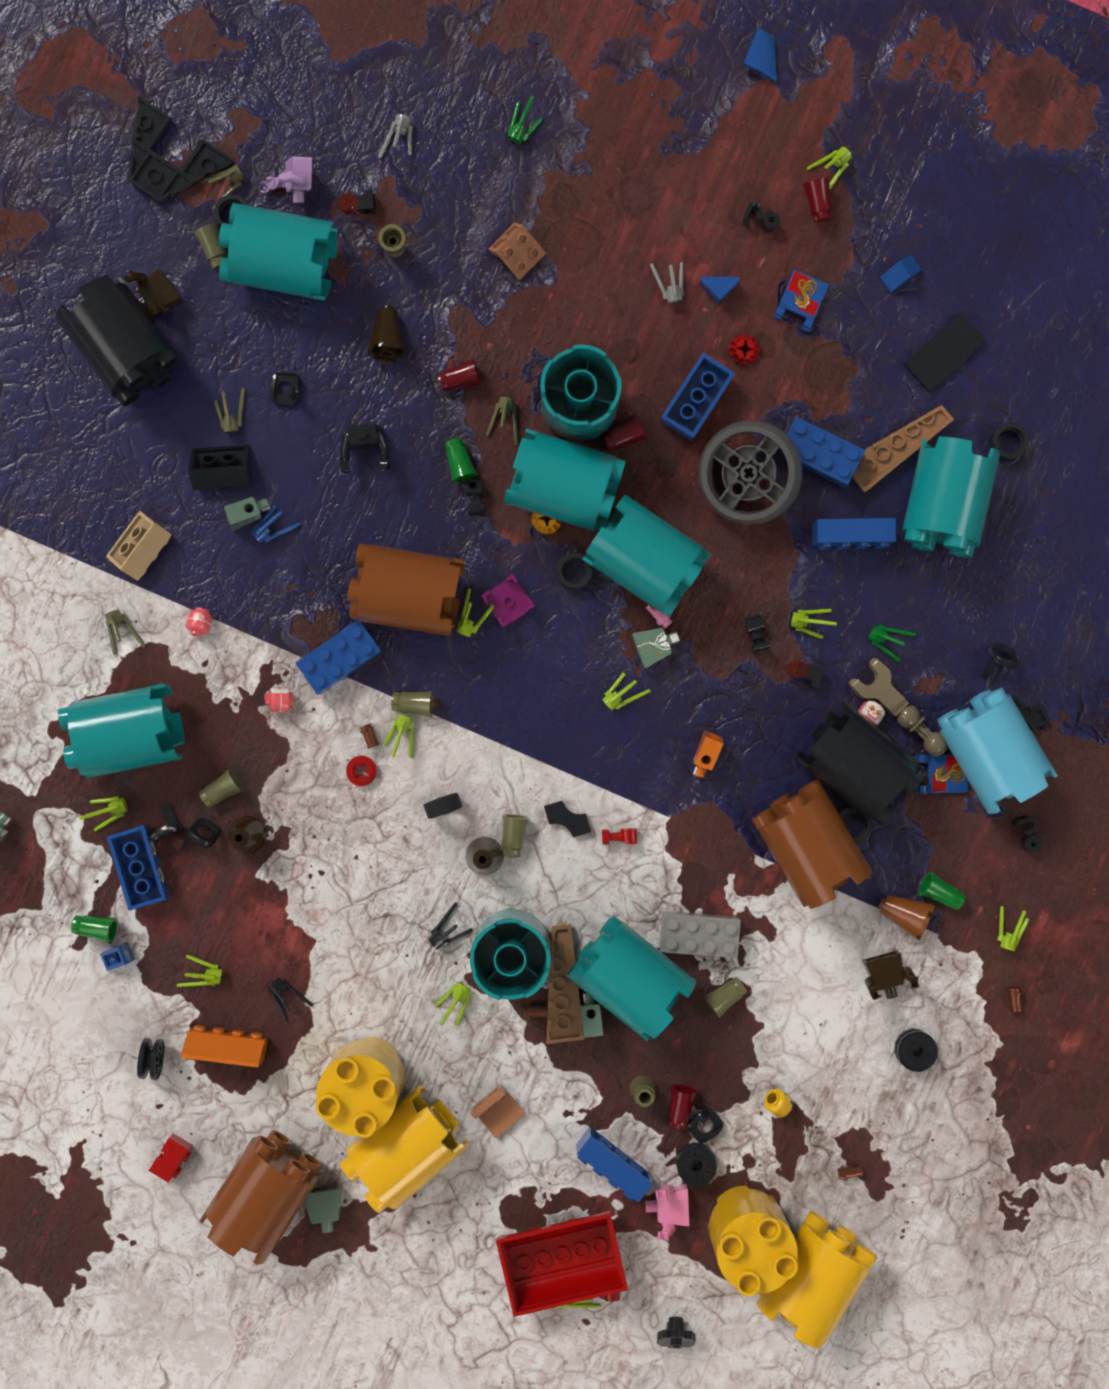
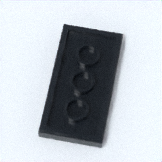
[903,312,987,392]

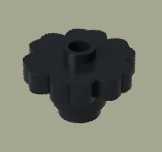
[657,1316,696,1349]

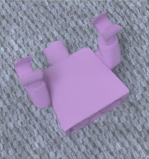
[258,156,312,204]

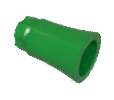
[445,438,478,483]
[919,872,965,910]
[71,915,118,944]

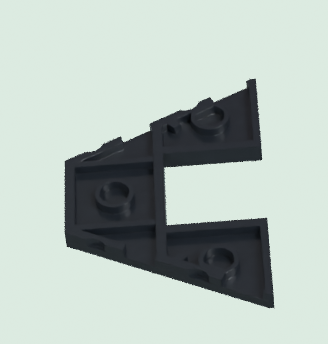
[127,96,235,204]

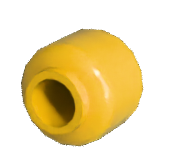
[764,1088,793,1117]

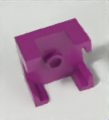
[481,574,535,629]

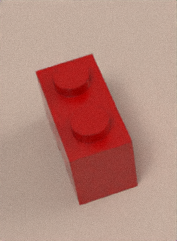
[149,1133,192,1183]

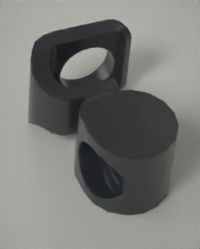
[742,202,780,232]
[466,479,486,516]
[745,615,770,653]
[1012,816,1042,853]

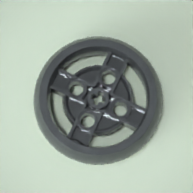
[698,420,803,525]

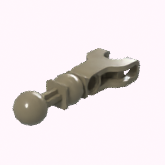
[848,658,948,756]

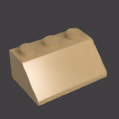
[106,511,172,581]

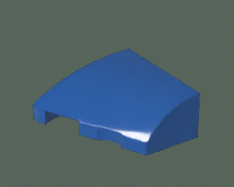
[743,28,777,82]

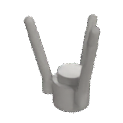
[378,114,413,159]
[650,262,684,303]

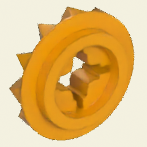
[532,513,562,534]

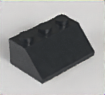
[188,445,252,490]

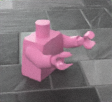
[645,1184,689,1241]

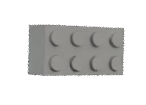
[659,911,741,958]

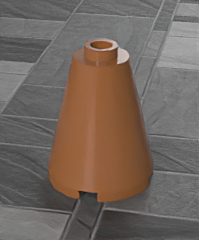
[878,895,935,941]

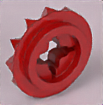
[729,334,760,365]
[346,756,377,786]

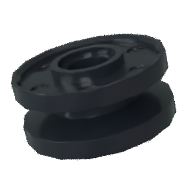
[894,1028,938,1072]
[137,1038,165,1081]
[676,1142,717,1187]

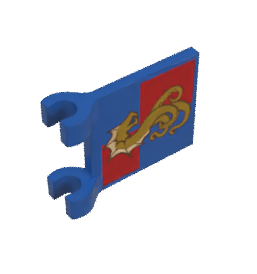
[773,270,829,332]
[915,754,968,794]

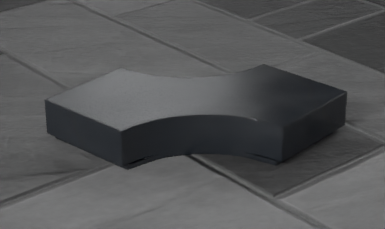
[1012,696,1050,730]
[544,801,591,837]

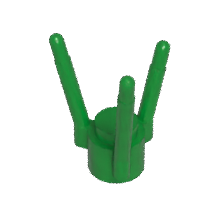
[507,95,543,144]
[868,624,916,662]

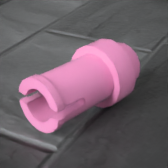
[646,605,672,629]

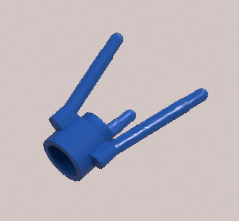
[251,506,301,543]

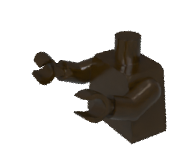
[123,268,184,316]
[862,950,919,1000]

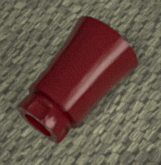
[803,178,832,223]
[438,358,481,391]
[603,415,647,452]
[669,1084,697,1130]

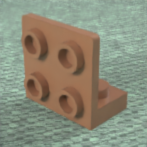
[488,222,546,280]
[470,1084,525,1138]

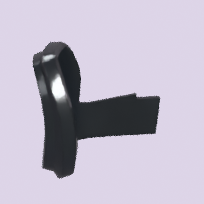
[270,372,299,405]
[981,643,1018,680]
[149,804,183,842]
[180,818,220,851]
[687,1107,724,1144]

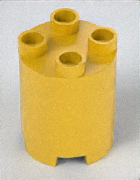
[316,1036,405,1138]
[340,1085,469,1213]
[708,1185,798,1296]
[756,1210,878,1349]

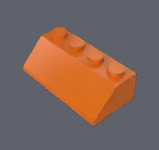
[181,1025,268,1068]

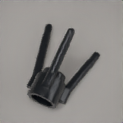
[428,902,473,950]
[267,978,314,1021]

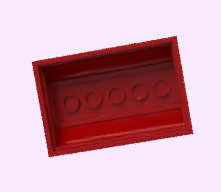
[496,1210,628,1317]

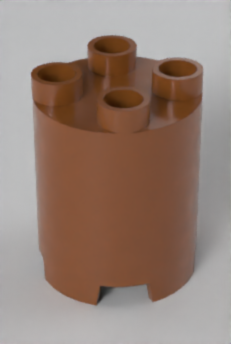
[347,543,464,637]
[752,779,872,909]
[199,1130,322,1265]

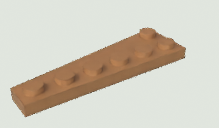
[852,405,954,493]
[546,924,584,1044]

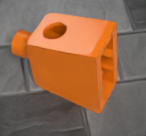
[693,730,724,778]

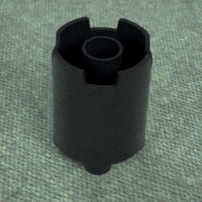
[56,274,180,406]
[795,700,922,825]

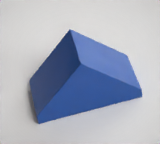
[880,255,922,293]
[699,277,740,304]
[100,942,135,971]

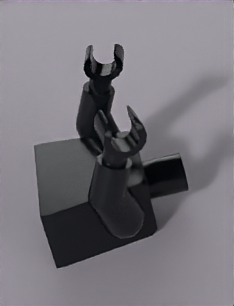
[340,424,391,473]

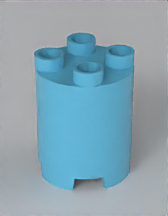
[937,687,1058,814]

